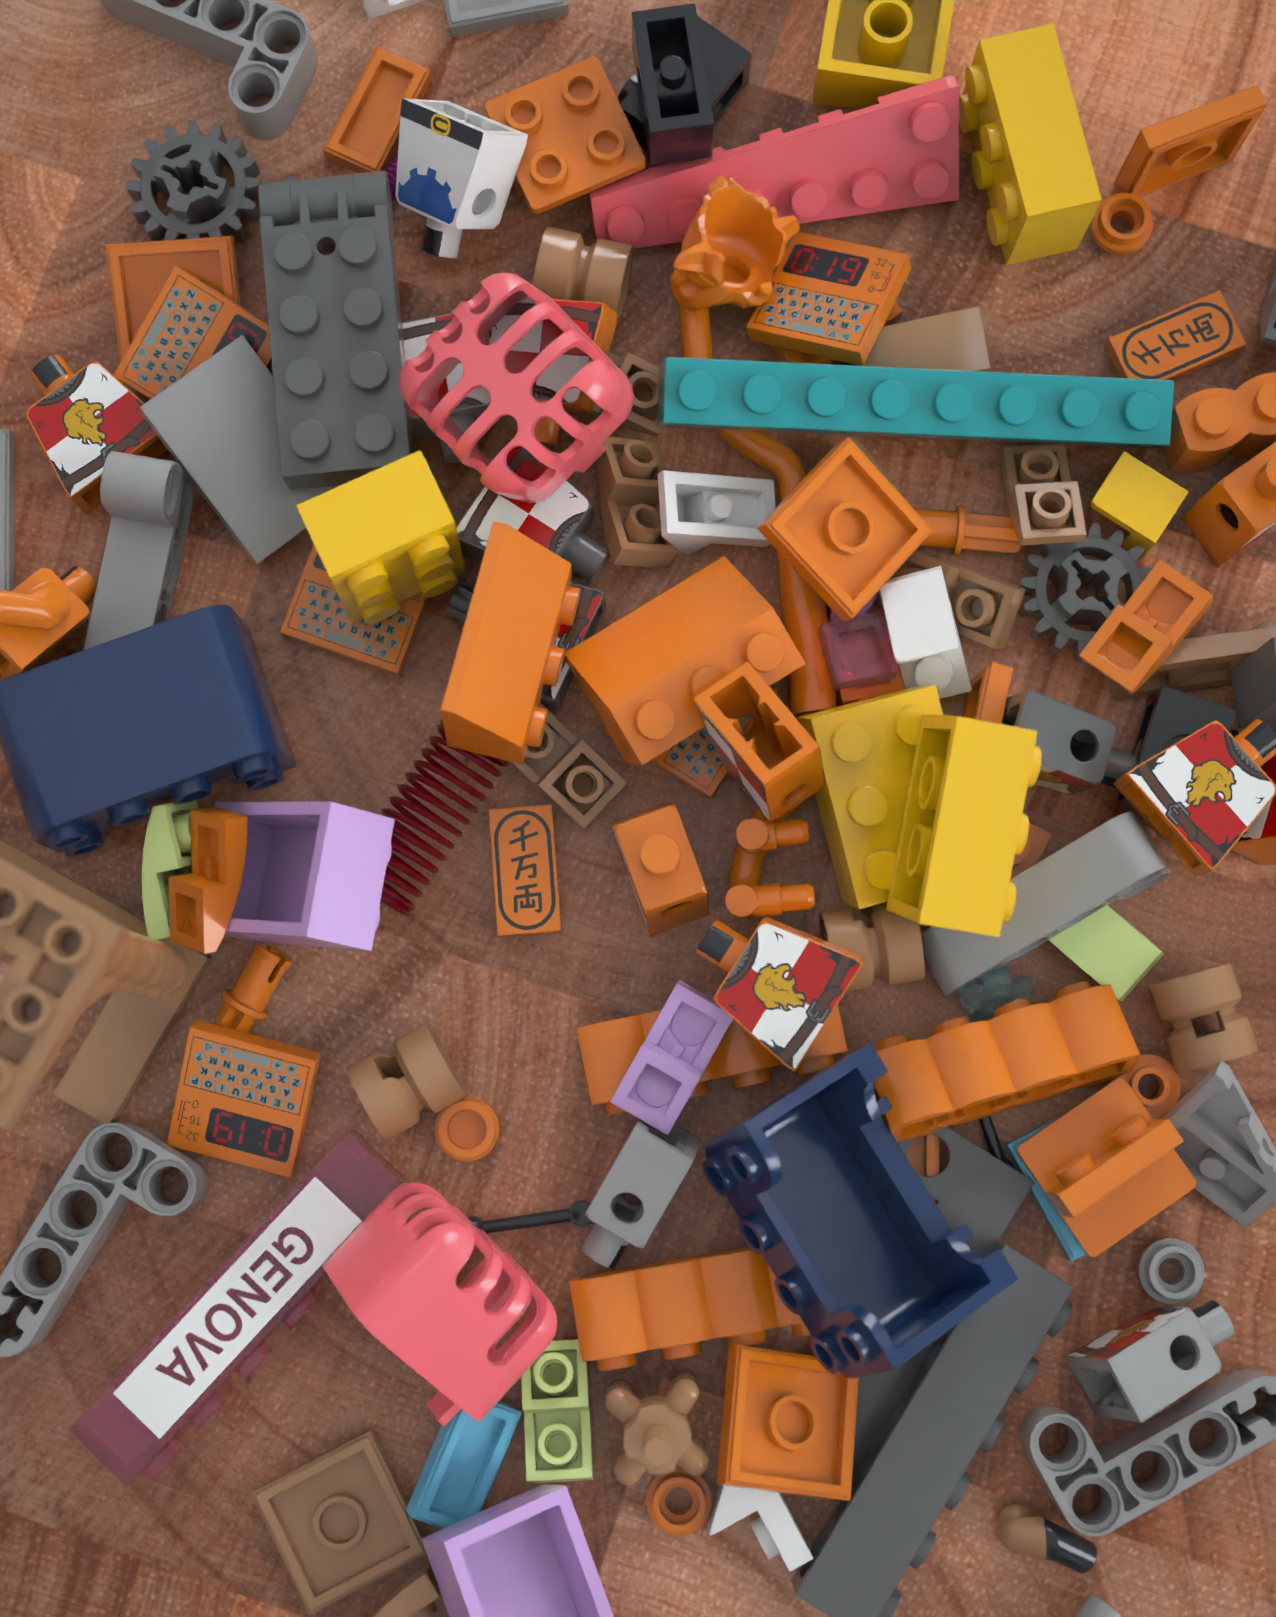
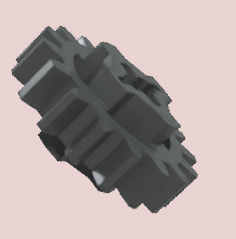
[126,121,261,241]
[1017,522,1153,662]

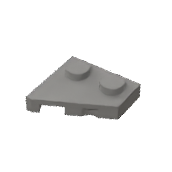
[1161,1060,1276,1228]

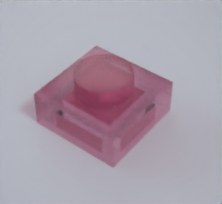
[817,611,900,691]

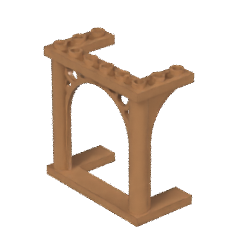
[0,839,212,1130]

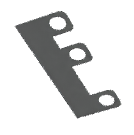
[852,1127,1035,1478]

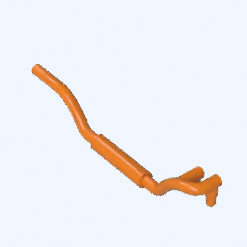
[678,303,837,920]

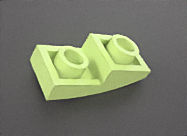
[142,800,198,940]
[1049,905,1165,1001]
[521,1339,594,1484]

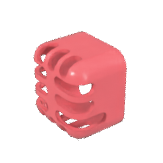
[399,272,634,503]
[322,1182,557,1426]

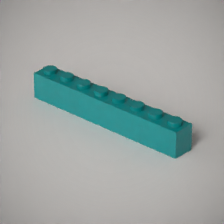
[657,357,1174,448]

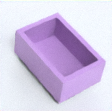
[215,801,395,951]
[422,1484,614,1617]

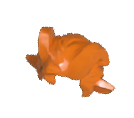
[670,175,800,310]

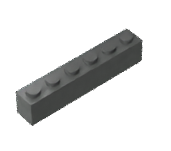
[791,1241,1074,1617]

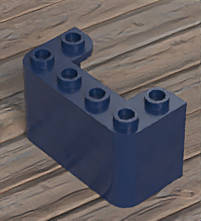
[0,605,297,857]
[703,1043,1019,1378]

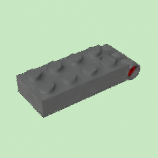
[258,170,414,490]

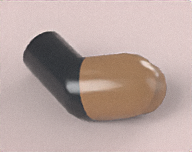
[998,1504,1097,1574]

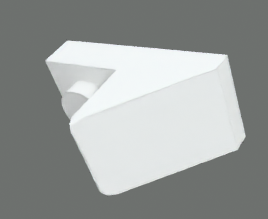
[657,470,776,554]
[880,566,972,699]
[707,1485,813,1572]

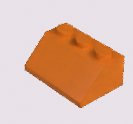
[441,521,581,765]
[564,556,805,765]

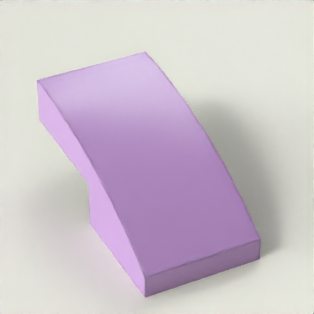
[610,979,733,1135]

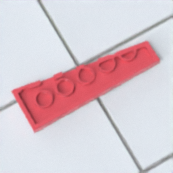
[589,75,959,249]

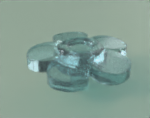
[959,968,1034,1022]

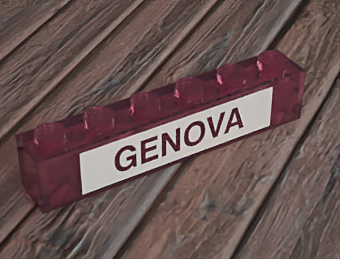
[69,1130,411,1486]

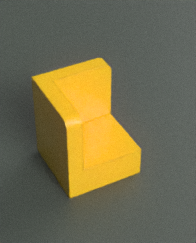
[1091,451,1189,559]

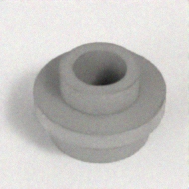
[1137,1238,1205,1305]

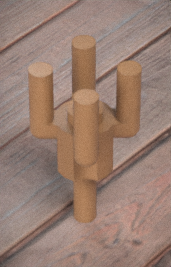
[605,1369,709,1485]

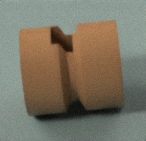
[532,227,634,325]
[819,902,925,992]
[1149,962,1259,1073]
[346,1022,467,1141]

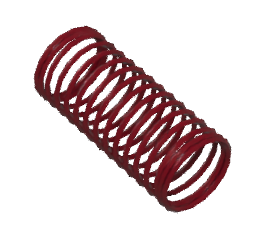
[380,720,509,917]

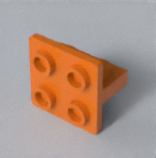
[485,57,646,214]
[1016,1077,1197,1257]

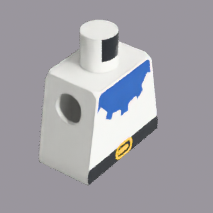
[395,98,528,258]

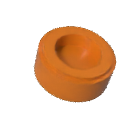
[435,1097,501,1162]

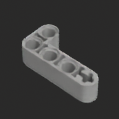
[101,0,318,140]
[83,451,194,650]
[921,811,1172,997]
[0,1122,209,1357]
[1018,1368,1276,1537]

